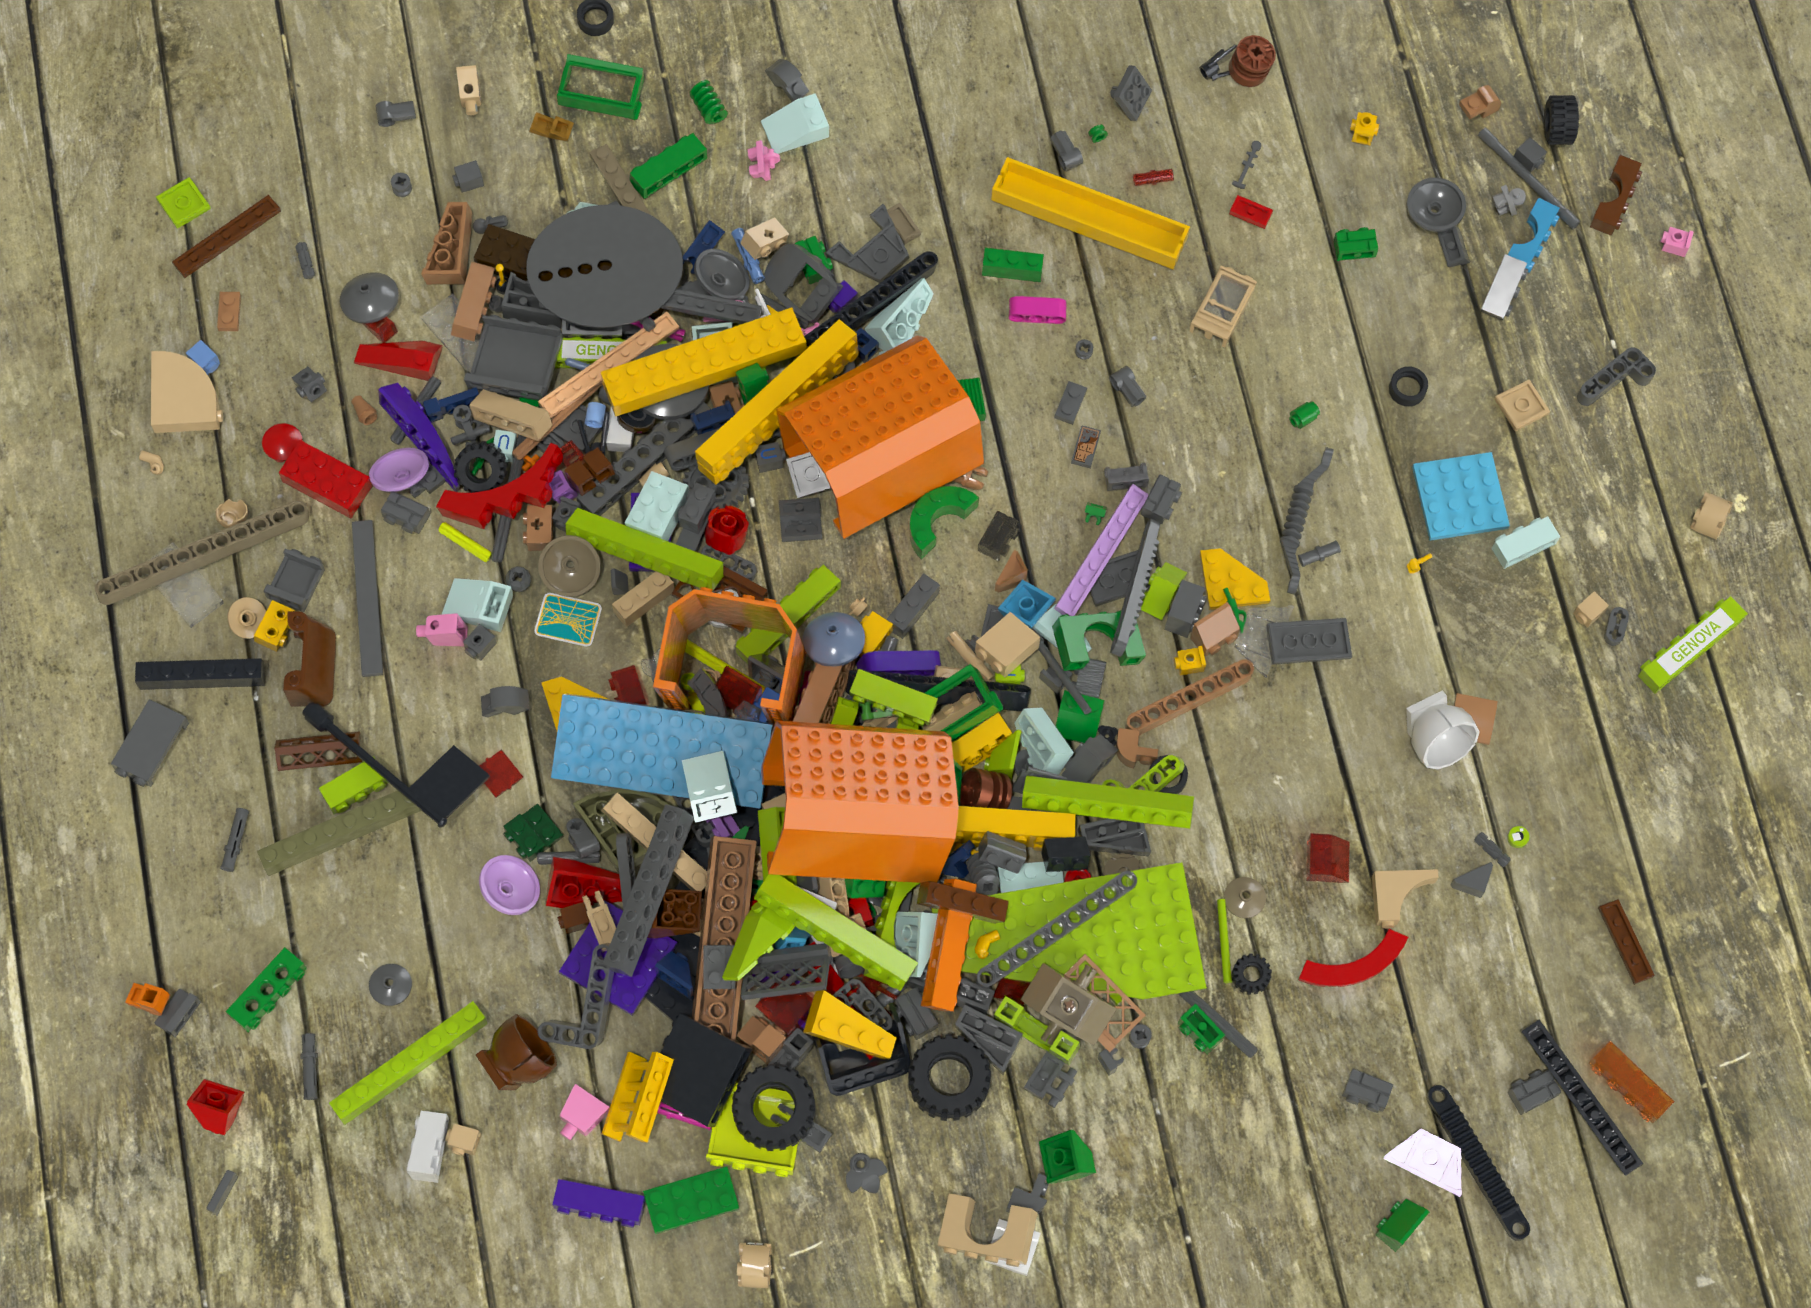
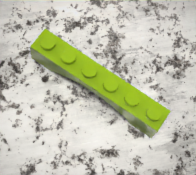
[864,881,919,984]

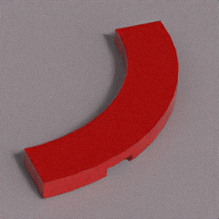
[1298,929,1409,987]

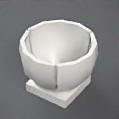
[1406,690,1479,769]

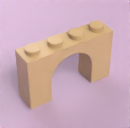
[938,1193,1038,1267]

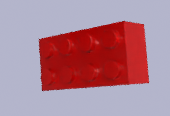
[278,440,373,519]

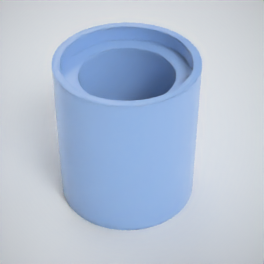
[585,402,606,428]

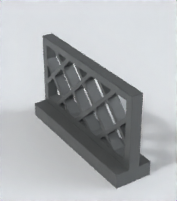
[741,943,833,1000]

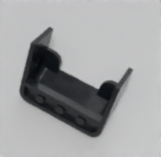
[812,1003,911,1096]

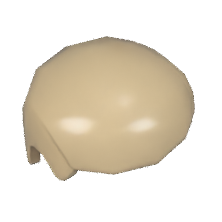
[215,499,248,528]

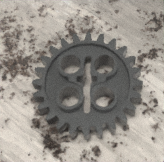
[683,464,749,510]

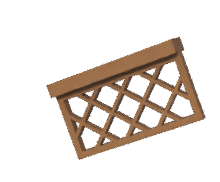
[1064,954,1146,1052]

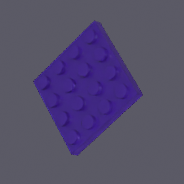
[559,900,677,1016]

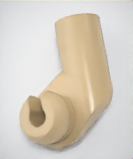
[139,450,164,475]

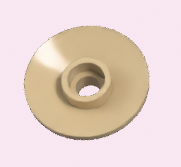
[227,597,266,639]

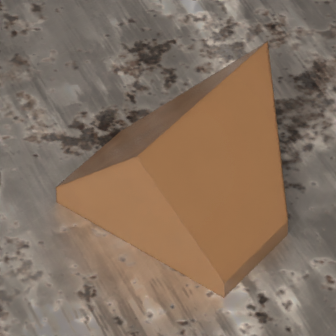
[995,550,1028,593]

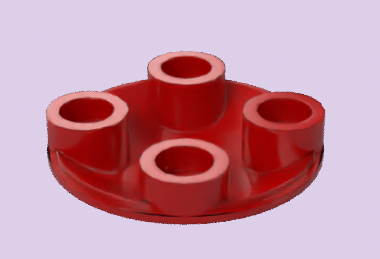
[262,423,303,463]

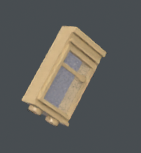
[1189,266,1257,348]

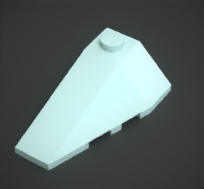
[865,278,934,351]

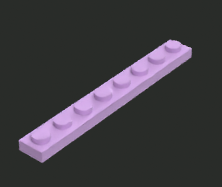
[1054,484,1148,616]

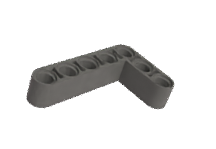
[538,943,614,1049]

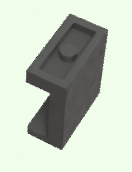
[264,549,325,612]

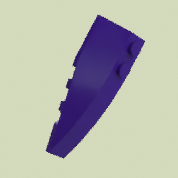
[378,382,459,492]

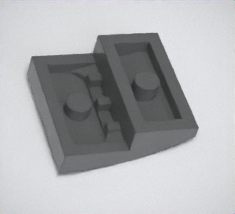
[779,498,822,542]

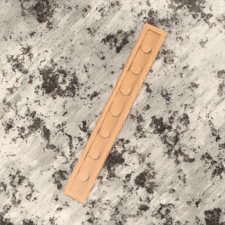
[538,312,679,419]

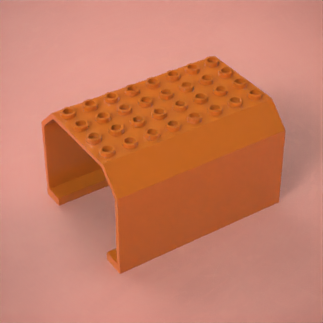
[776,335,984,539]
[653,587,806,728]
[761,720,959,883]

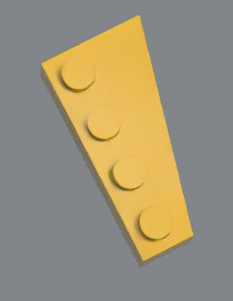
[952,712,1012,774]
[803,990,896,1059]

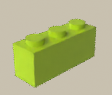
[319,756,388,815]

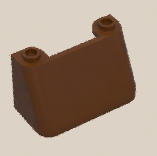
[283,611,336,707]

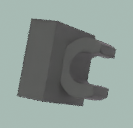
[1097,1048,1124,1076]

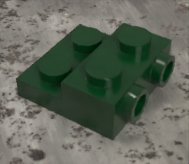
[503,803,564,862]

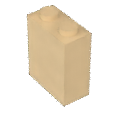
[975,612,1040,677]

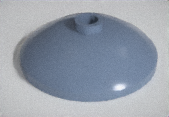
[803,612,865,667]

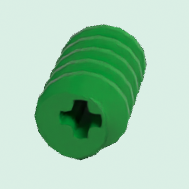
[690,80,728,125]

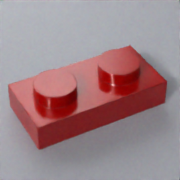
[1229,195,1273,229]

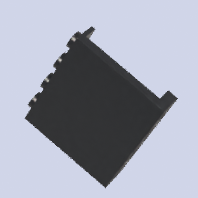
[661,1013,752,1127]

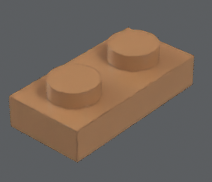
[217,292,241,331]

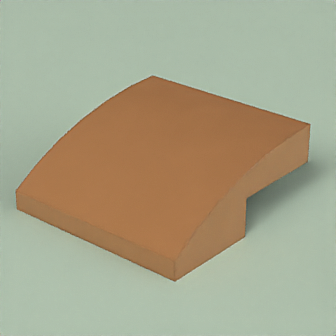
[1454,693,1498,745]

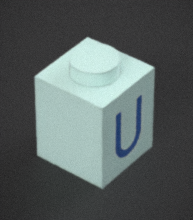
[493,430,517,463]

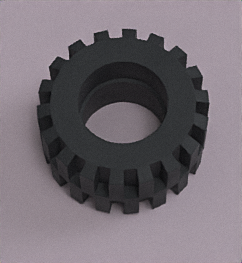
[1544,95,1579,145]
[453,441,508,493]

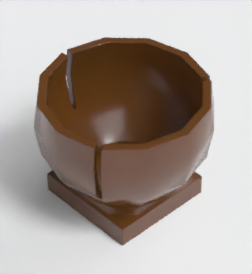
[476,1014,557,1090]

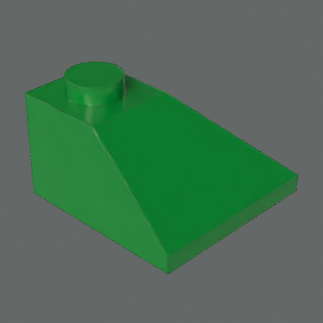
[1039,1130,1096,1184]

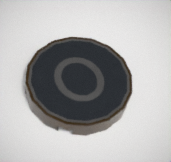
[617,409,656,433]

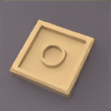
[1494,380,1550,431]

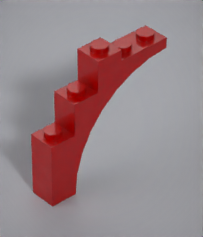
[436,443,563,529]

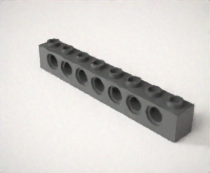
[576,402,711,516]
[602,804,694,977]

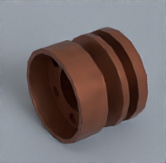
[1229,35,1276,87]
[960,767,1012,809]

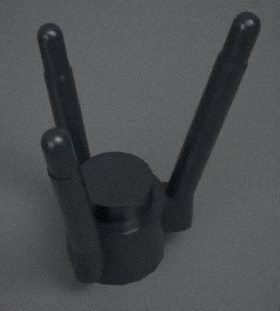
[1199,44,1237,81]
[577,411,609,455]

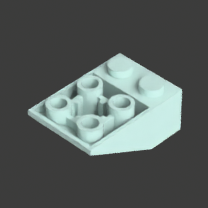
[442,578,513,632]
[682,751,738,823]

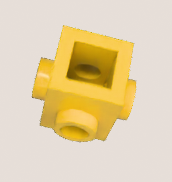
[1350,112,1379,146]

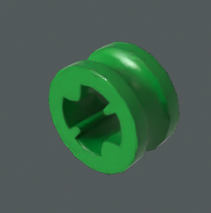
[1088,124,1108,143]

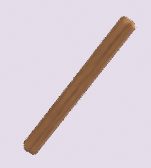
[512,383,603,460]

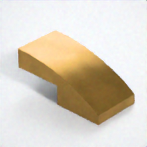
[529,112,574,141]

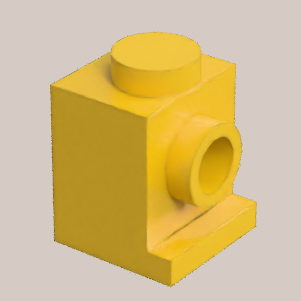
[1173,646,1206,676]

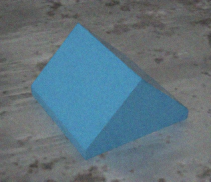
[998,580,1056,629]

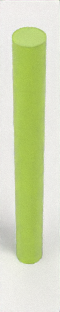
[1217,899,1232,983]

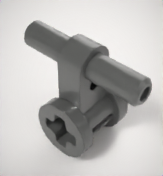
[450,405,490,445]

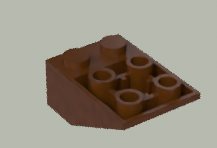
[647,889,702,938]

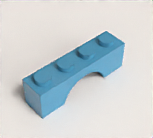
[1508,198,1560,273]

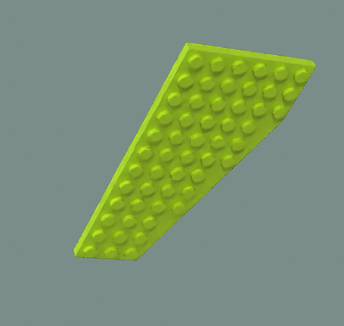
[931,862,1207,1000]

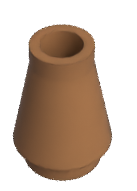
[351,395,377,425]

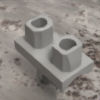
[1493,185,1526,216]

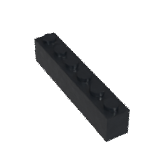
[135,658,266,690]

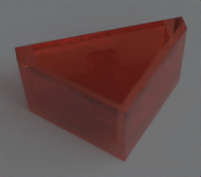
[994,979,1030,1007]

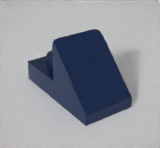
[941,840,975,878]

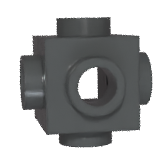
[292,366,327,402]

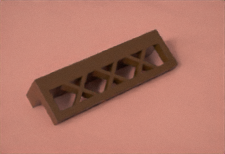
[274,731,362,771]

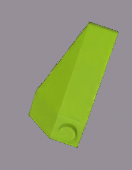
[722,901,795,981]

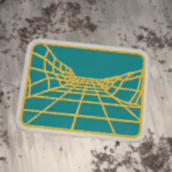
[534,593,602,646]

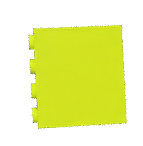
[706,1083,798,1177]

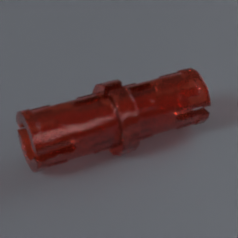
[1133,168,1174,186]

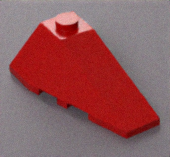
[354,340,443,381]

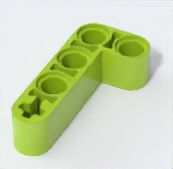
[1102,755,1184,792]

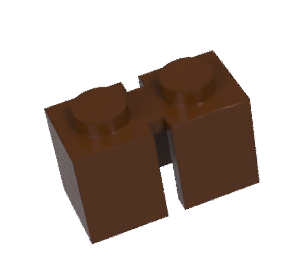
[564,447,615,496]

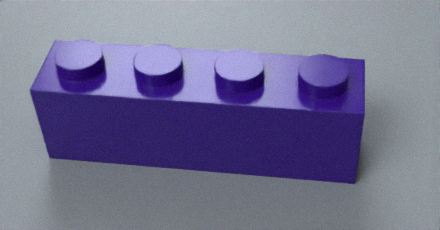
[552,1179,645,1228]

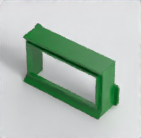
[557,54,644,120]
[907,664,1003,741]

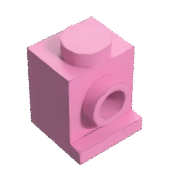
[1660,227,1693,257]

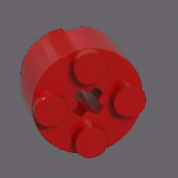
[705,506,749,555]

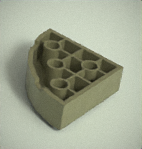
[573,789,691,873]

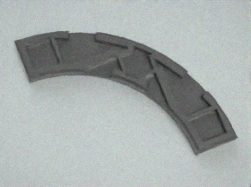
[688,668,728,717]

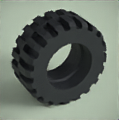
[908,1034,991,1121]
[732,1064,816,1151]

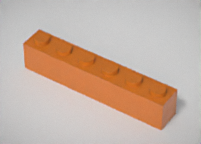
[921,879,977,1011]

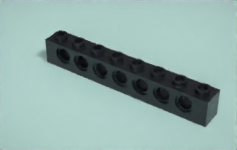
[1522,1019,1644,1176]

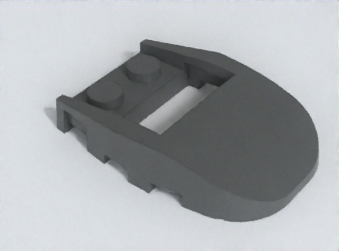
[764,244,843,324]

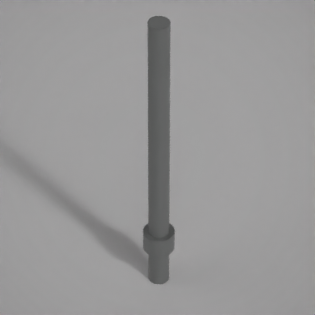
[1031,628,1091,714]

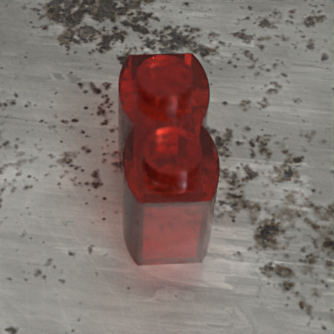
[608,665,647,705]

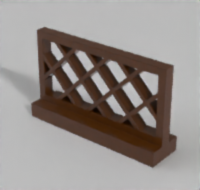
[671,552,768,634]

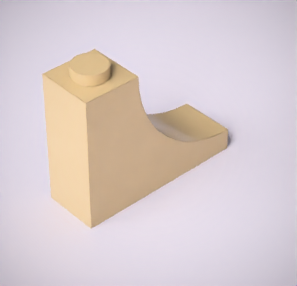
[1372,869,1439,929]

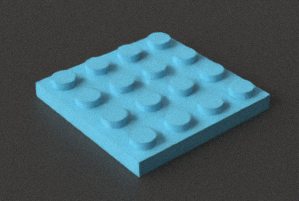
[1412,452,1510,541]

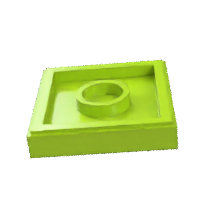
[156,177,211,229]

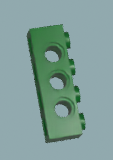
[225,947,307,1032]

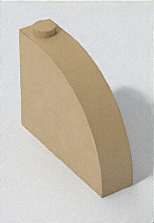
[151,351,223,433]

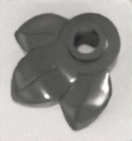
[846,1153,888,1194]

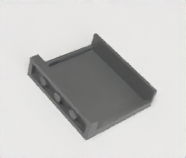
[464,315,563,401]

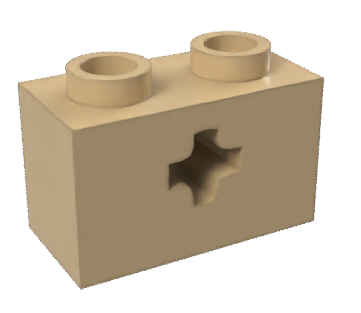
[740,217,789,260]

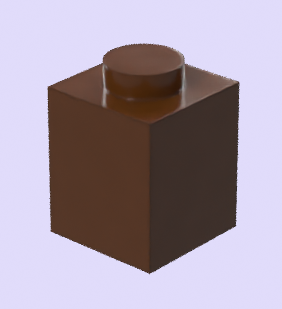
[557,902,590,934]

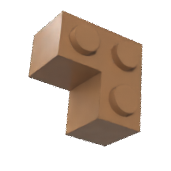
[736,1016,786,1065]

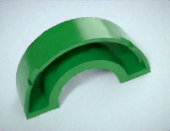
[909,486,979,559]

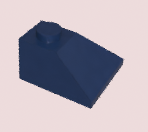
[655,951,694,1001]

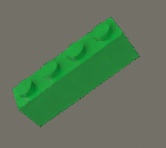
[630,133,707,199]

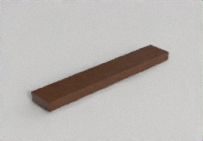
[172,195,281,279]

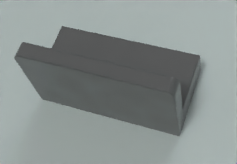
[154,989,201,1038]

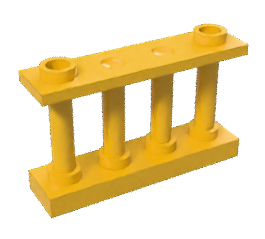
[601,1052,674,1143]

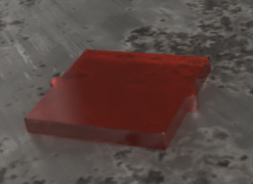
[479,749,524,798]

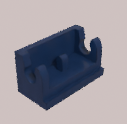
[690,400,735,435]

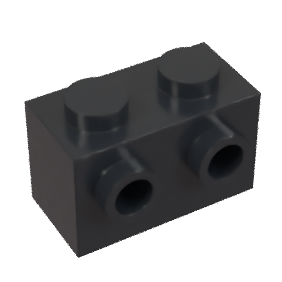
[1041,836,1091,872]

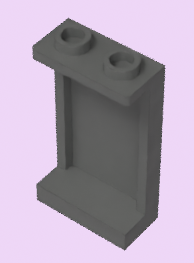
[111,699,189,787]

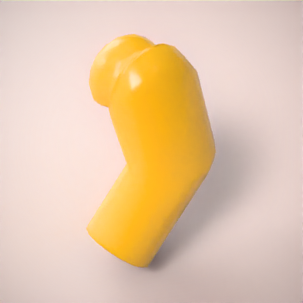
[975,930,1000,959]

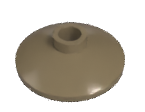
[1224,877,1266,918]

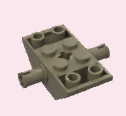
[1020,963,1117,1045]

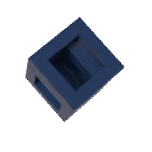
[854,328,879,363]

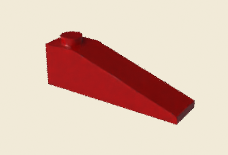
[546,857,622,908]

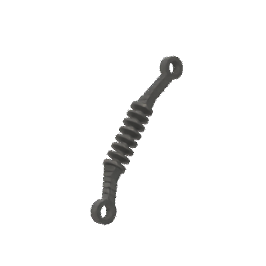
[1280,447,1334,595]

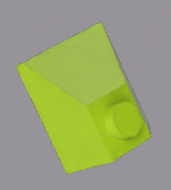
[984,730,1021,781]

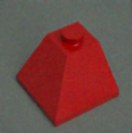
[186,1079,245,1136]

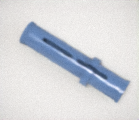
[731,228,765,284]

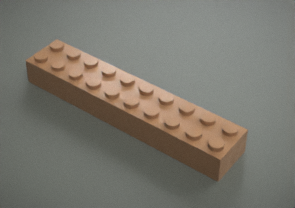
[692,836,756,1041]

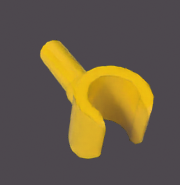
[1407,553,1432,574]

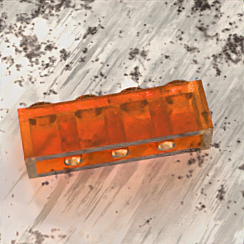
[1589,1041,1675,1124]

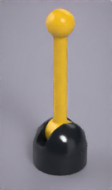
[495,264,509,295]

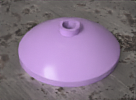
[369,448,429,492]
[479,855,540,915]

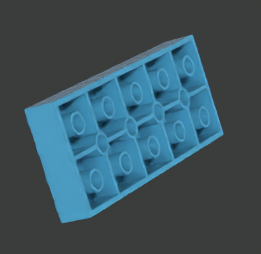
[551,693,774,808]

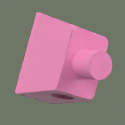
[416,613,468,647]
[560,1084,610,1140]

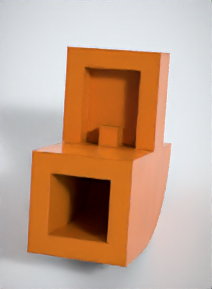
[125,983,170,1016]

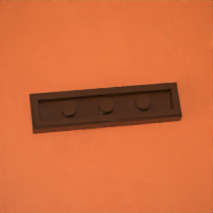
[1598,899,1655,985]

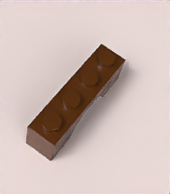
[1590,155,1642,236]
[917,881,1009,924]

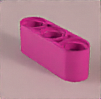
[1009,296,1067,324]

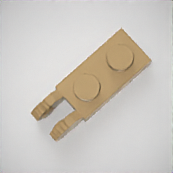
[582,891,616,952]

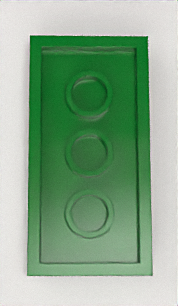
[643,1166,740,1234]

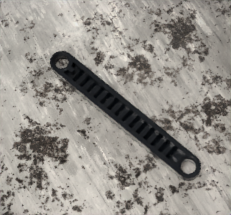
[1426,1085,1530,1241]

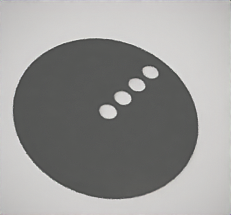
[527,205,683,328]

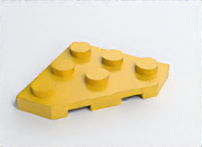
[1200,548,1270,610]
[541,676,610,731]

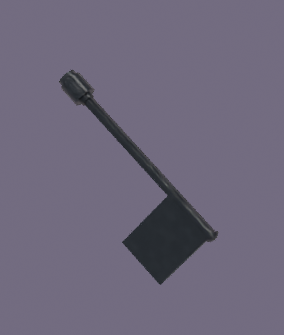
[302,702,490,828]

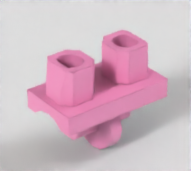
[748,140,780,181]

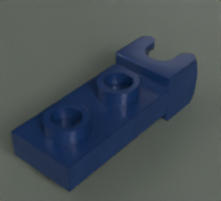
[682,220,725,274]
[423,387,479,423]

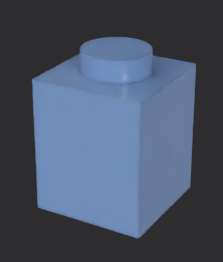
[186,340,220,375]

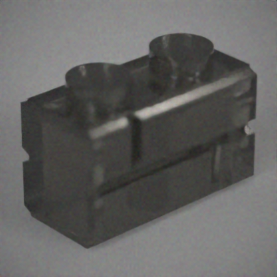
[978,511,1020,561]

